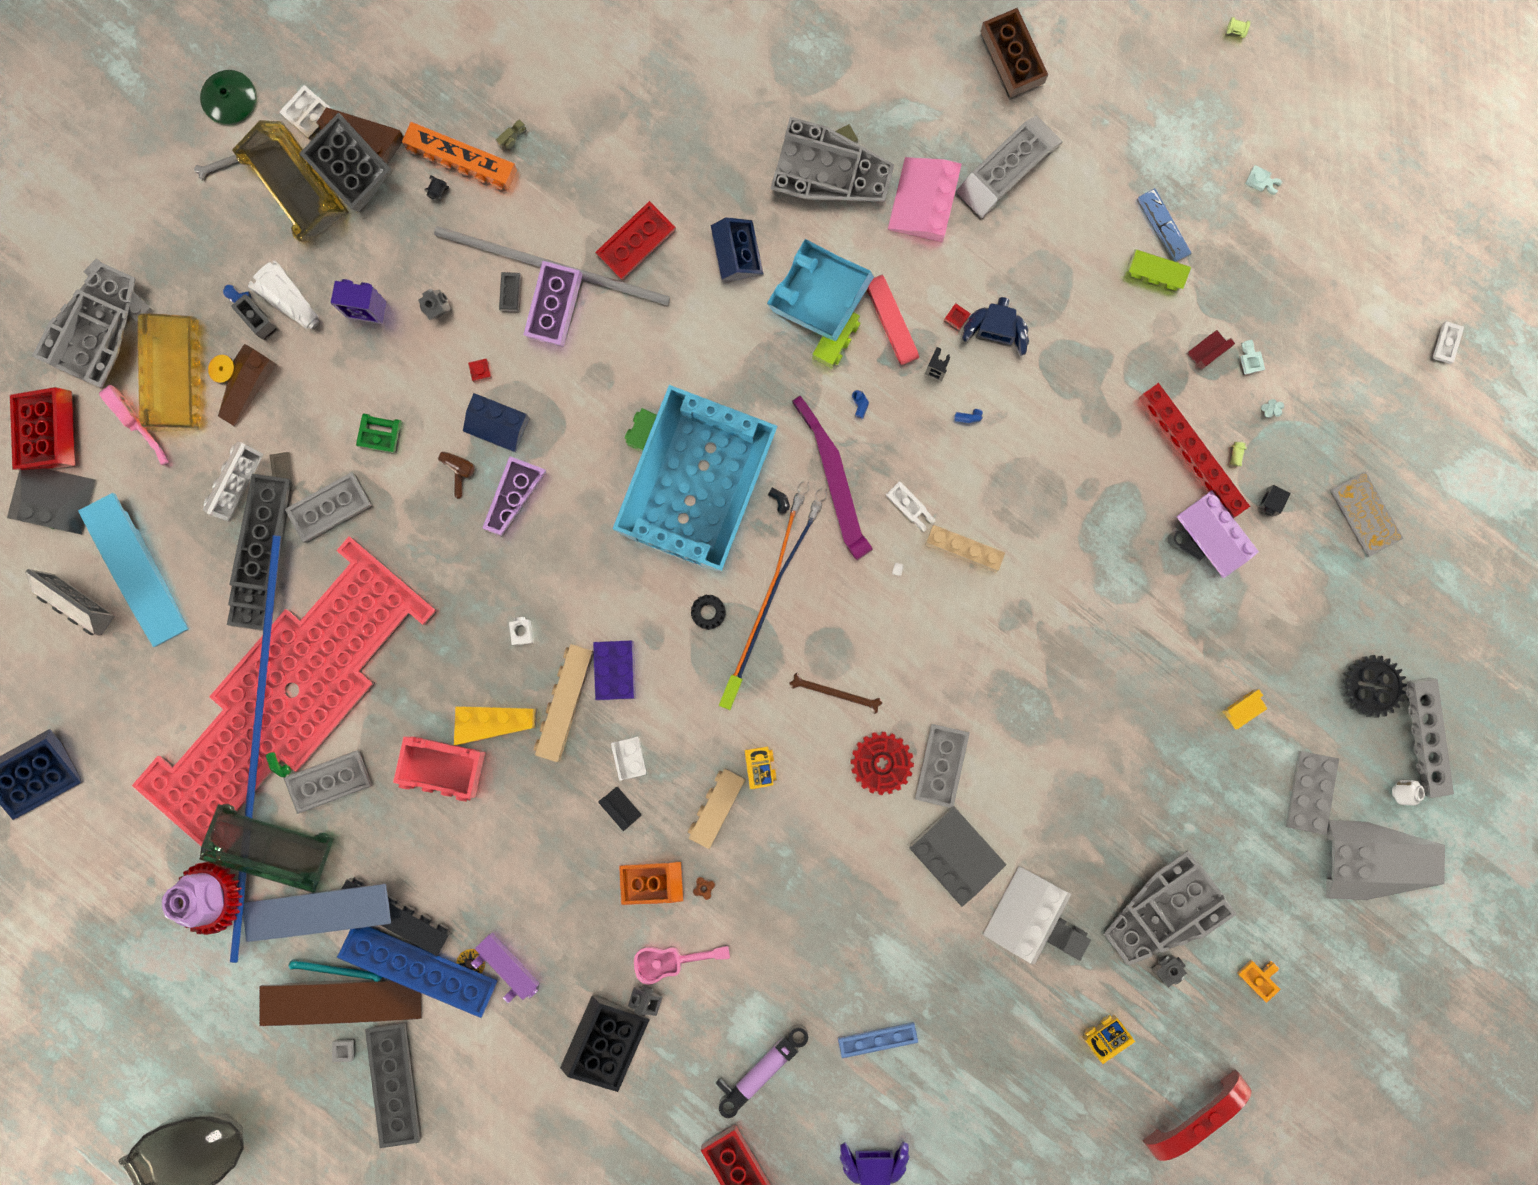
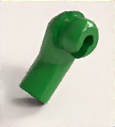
[266,752,291,777]

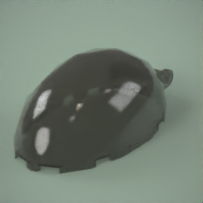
[118,1111,244,1185]

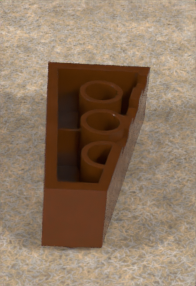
[316,107,404,165]

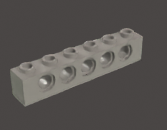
[1406,677,1454,798]

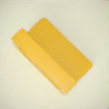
[1222,689,1267,729]

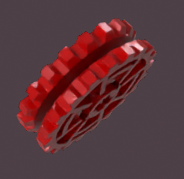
[850,731,914,795]

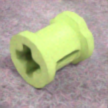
[1226,17,1250,38]

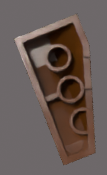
[218,344,277,427]

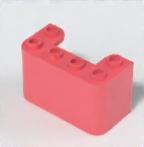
[393,736,485,802]

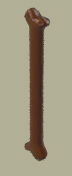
[789,673,882,714]

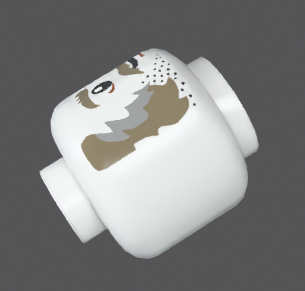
[1392,780,1425,806]

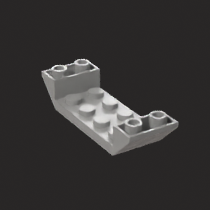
[956,115,1063,219]

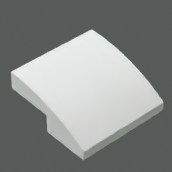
[279,85,330,138]

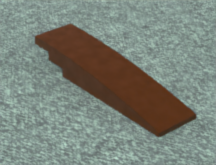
[259,980,422,1026]

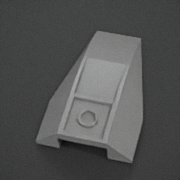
[771,117,894,202]

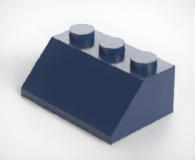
[711,217,764,281]
[463,393,530,453]

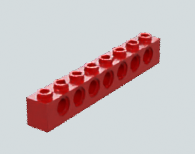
[1139,383,1251,518]

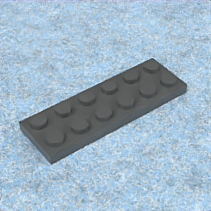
[365,1022,420,1148]

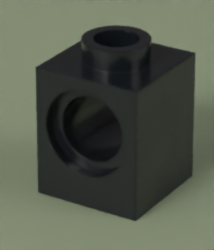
[1258,485,1291,517]

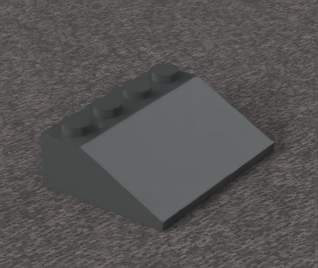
[299,113,392,212]
[26,569,115,636]
[909,806,1007,907]

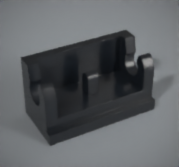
[925,347,950,381]

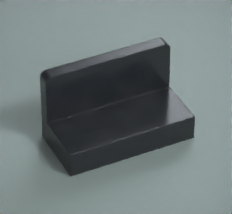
[598,787,642,831]

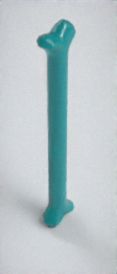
[288,959,382,982]

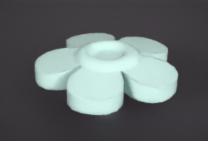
[1261,399,1284,418]

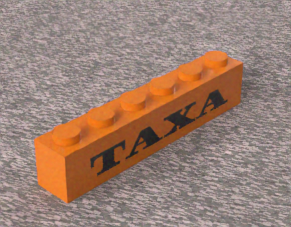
[402,122,517,190]

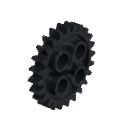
[1342,655,1407,718]

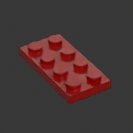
[595,201,676,280]

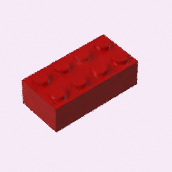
[701,1124,771,1185]

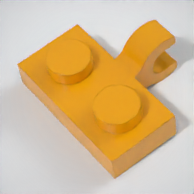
[1237,960,1281,1003]

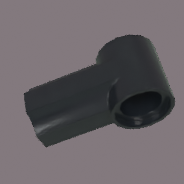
[1168,530,1205,561]

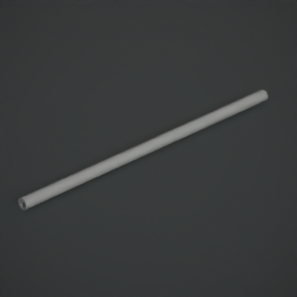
[434,226,670,306]

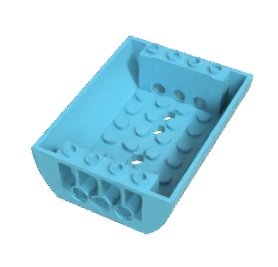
[612,385,778,571]

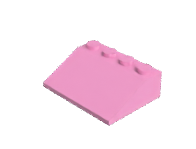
[888,157,962,242]

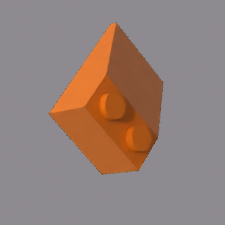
[619,862,683,905]

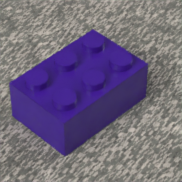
[331,279,387,324]
[593,640,636,700]

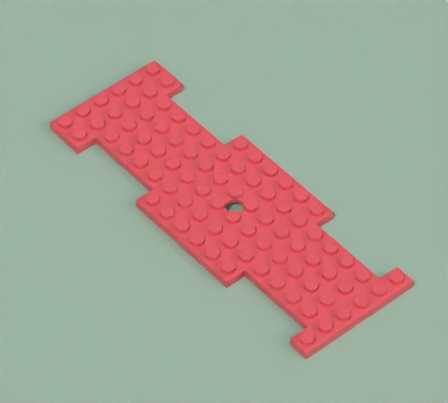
[132,536,437,861]

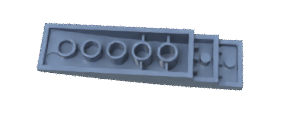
[243,884,391,942]

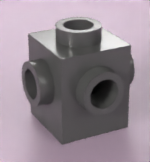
[418,289,452,320]
[1152,955,1187,988]
[628,986,662,1016]

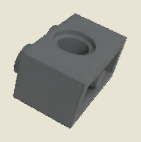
[231,294,276,339]

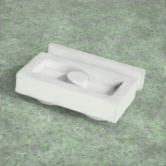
[611,737,647,781]

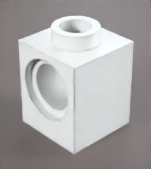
[509,617,534,646]

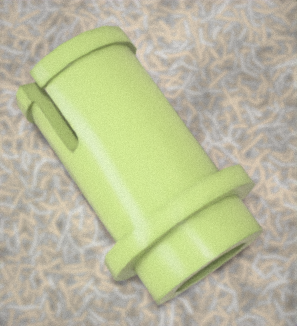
[1229,442,1247,467]

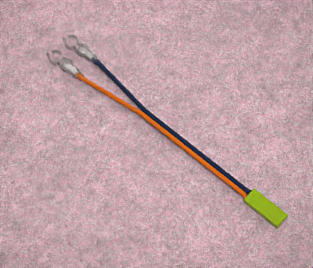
[719,479,827,710]

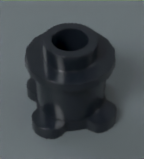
[425,175,449,201]

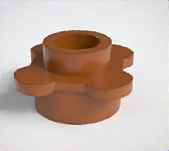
[693,877,715,900]

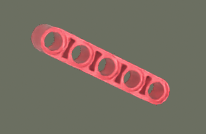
[867,275,919,366]

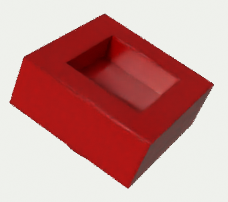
[944,303,971,331]
[468,358,492,382]

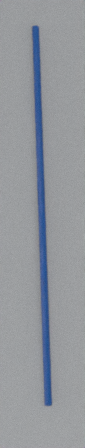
[230,535,281,963]

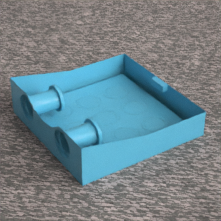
[767,239,874,342]

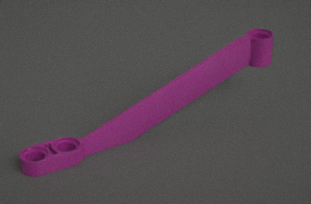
[792,395,873,560]

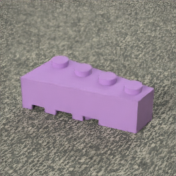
[482,456,546,537]

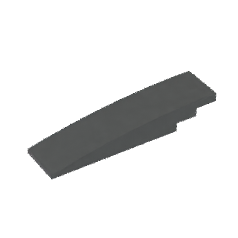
[227,474,290,631]

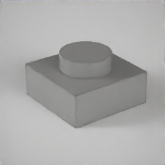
[332,1040,354,1062]

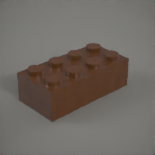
[980,7,1048,98]

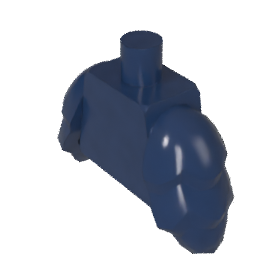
[962,297,1029,356]

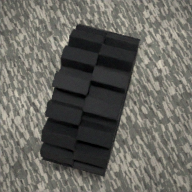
[691,594,726,630]

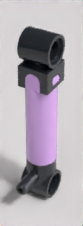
[716,1024,808,1118]

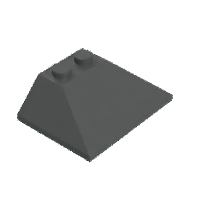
[7,469,96,535]

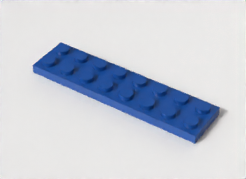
[337,927,498,1019]

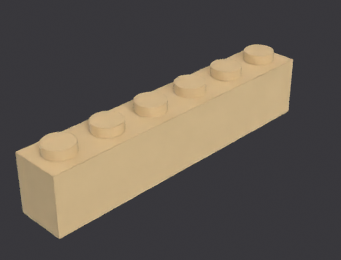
[534,644,594,762]

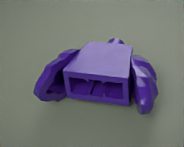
[839,1141,910,1185]

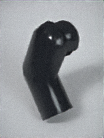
[768,487,790,514]

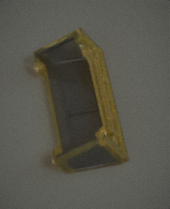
[232,120,349,241]

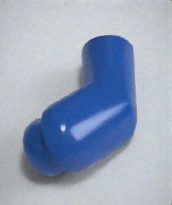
[223,285,252,303]
[852,390,869,419]
[955,409,983,423]

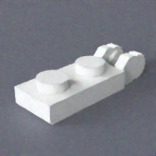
[886,481,935,532]

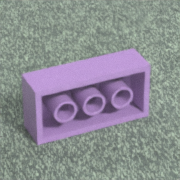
[523,261,583,347]

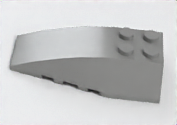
[32,262,136,388]
[1326,820,1445,900]
[1104,850,1237,965]

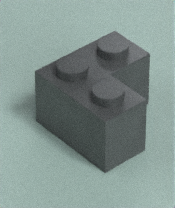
[1047,917,1091,961]

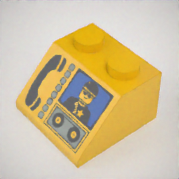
[745,746,777,789]
[1082,1015,1135,1064]

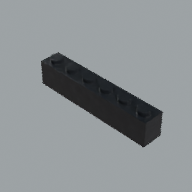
[341,877,452,956]

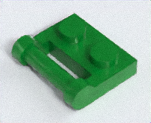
[356,413,402,453]

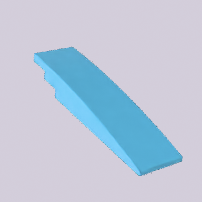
[78,493,189,647]

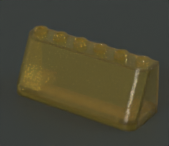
[138,313,201,432]

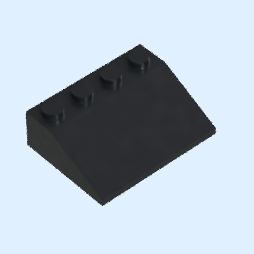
[560,995,650,1092]

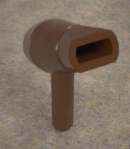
[438,451,475,499]

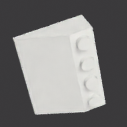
[203,441,264,522]
[983,866,1071,964]

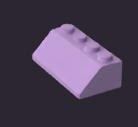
[1176,490,1259,578]

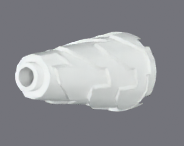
[248,261,319,330]

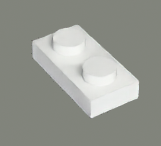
[1432,321,1464,364]

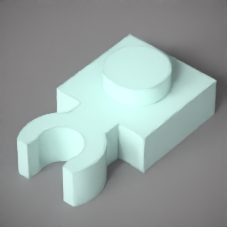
[1245,165,1282,195]

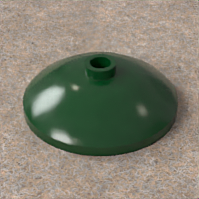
[200,70,257,125]

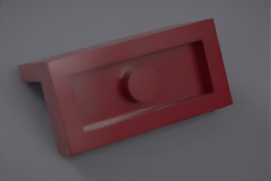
[1187,330,1235,370]

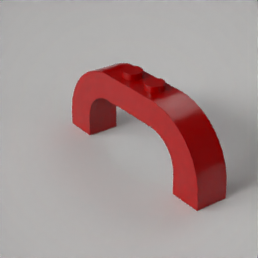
[1142,1069,1251,1161]

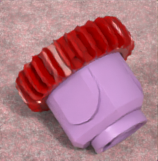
[162,862,243,935]

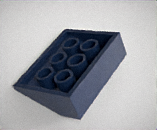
[0,729,82,820]

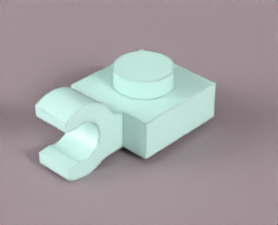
[1240,340,1265,375]

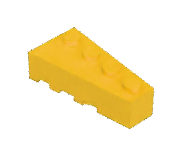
[454,706,536,745]

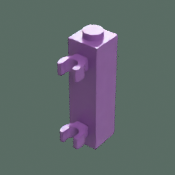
[471,933,540,1003]

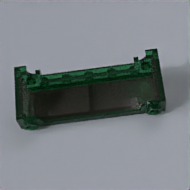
[199,804,334,893]

